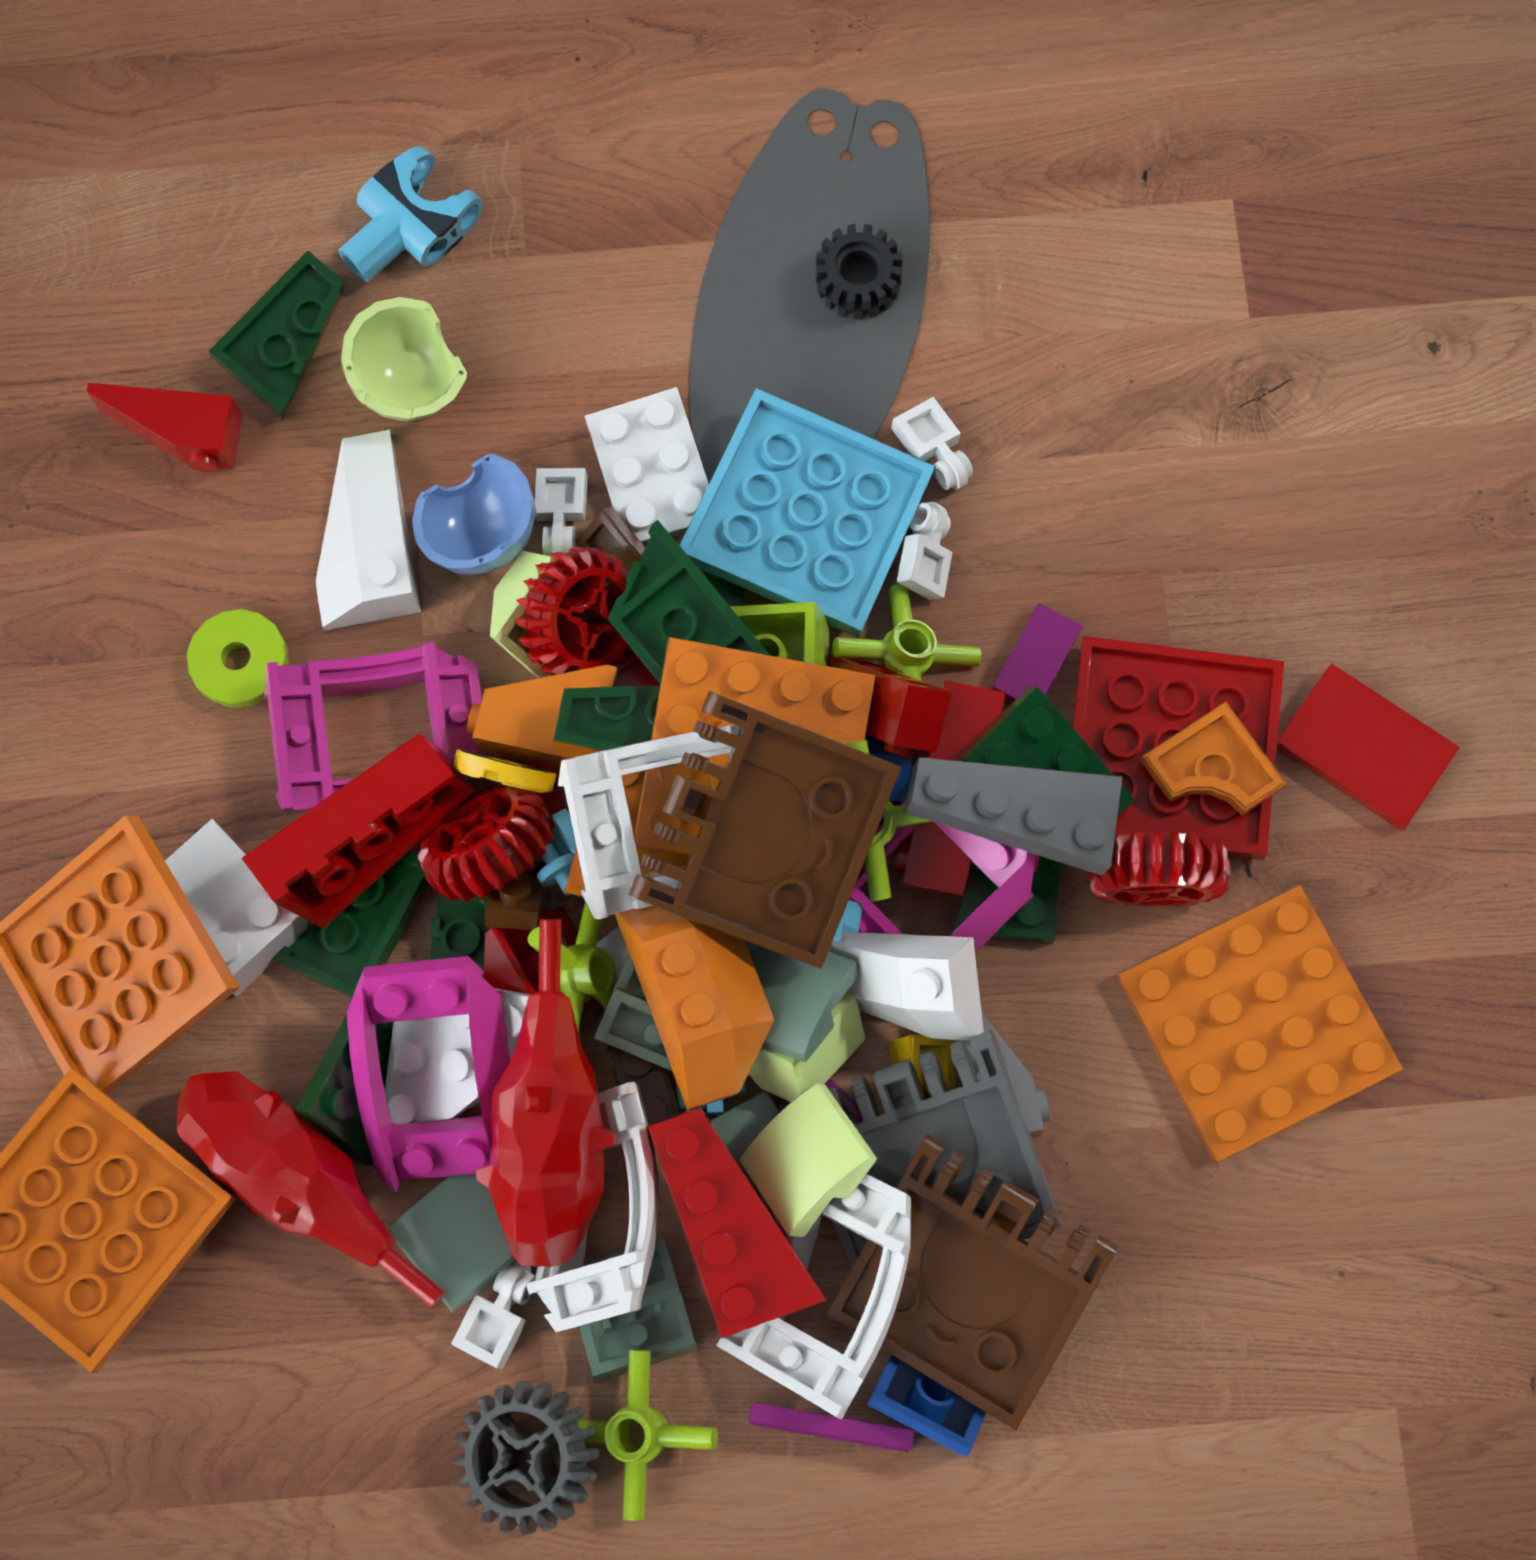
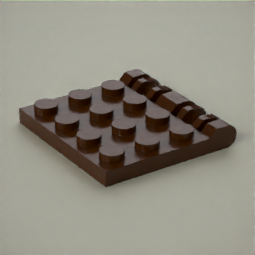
[629,691,901,969]
[827,1134,1119,1431]

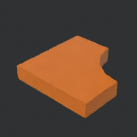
[1141,702,1287,816]

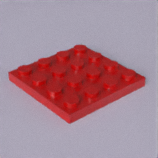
[1072,636,1285,860]

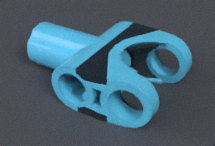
[338,146,483,283]

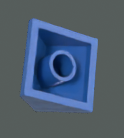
[866,1354,987,1457]

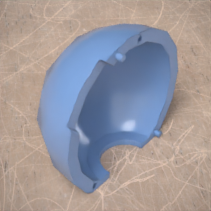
[412,454,537,576]

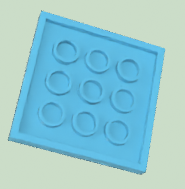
[679,388,935,638]

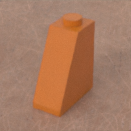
[467,665,618,769]

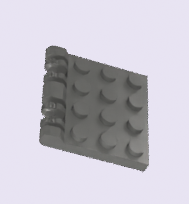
[828,1030,1063,1269]

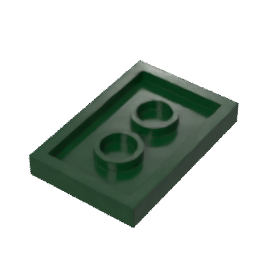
[958,686,1135,871]

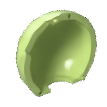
[341,297,467,422]

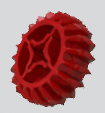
[514,547,633,676]
[417,783,555,902]
[1088,831,1230,907]

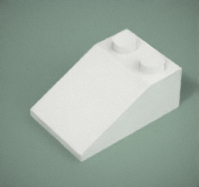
[165,819,309,997]

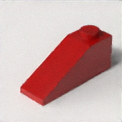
[86,382,243,472]
[828,654,951,757]

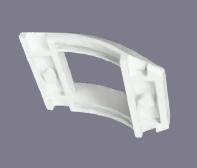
[558,724,740,920]
[527,1082,659,1332]
[716,1174,911,1420]

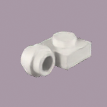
[891,397,973,490]
[535,468,588,556]
[897,502,953,600]
[451,1262,536,1370]

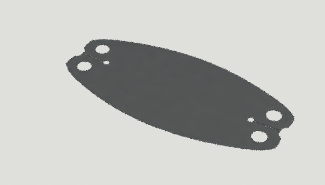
[690,88,930,484]

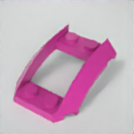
[264,642,490,811]
[849,800,1039,953]
[347,956,510,1193]

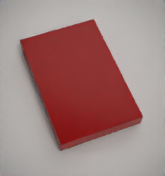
[1277,663,1460,831]

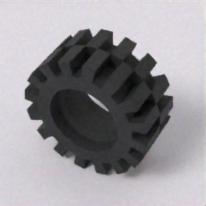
[816,224,903,319]

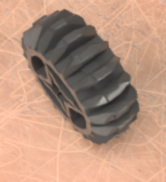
[451,1380,600,1535]

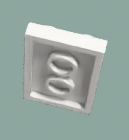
[585,387,709,547]

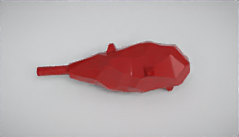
[476,919,616,1267]
[177,1071,446,1309]

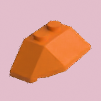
[615,905,775,1111]

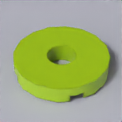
[187,609,289,708]

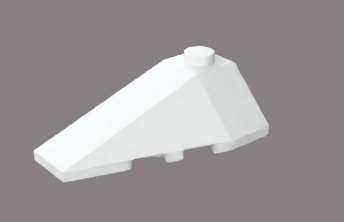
[316,430,421,631]
[829,932,984,1041]

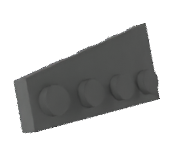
[904,758,1122,876]

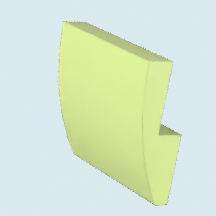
[739,1083,877,1237]

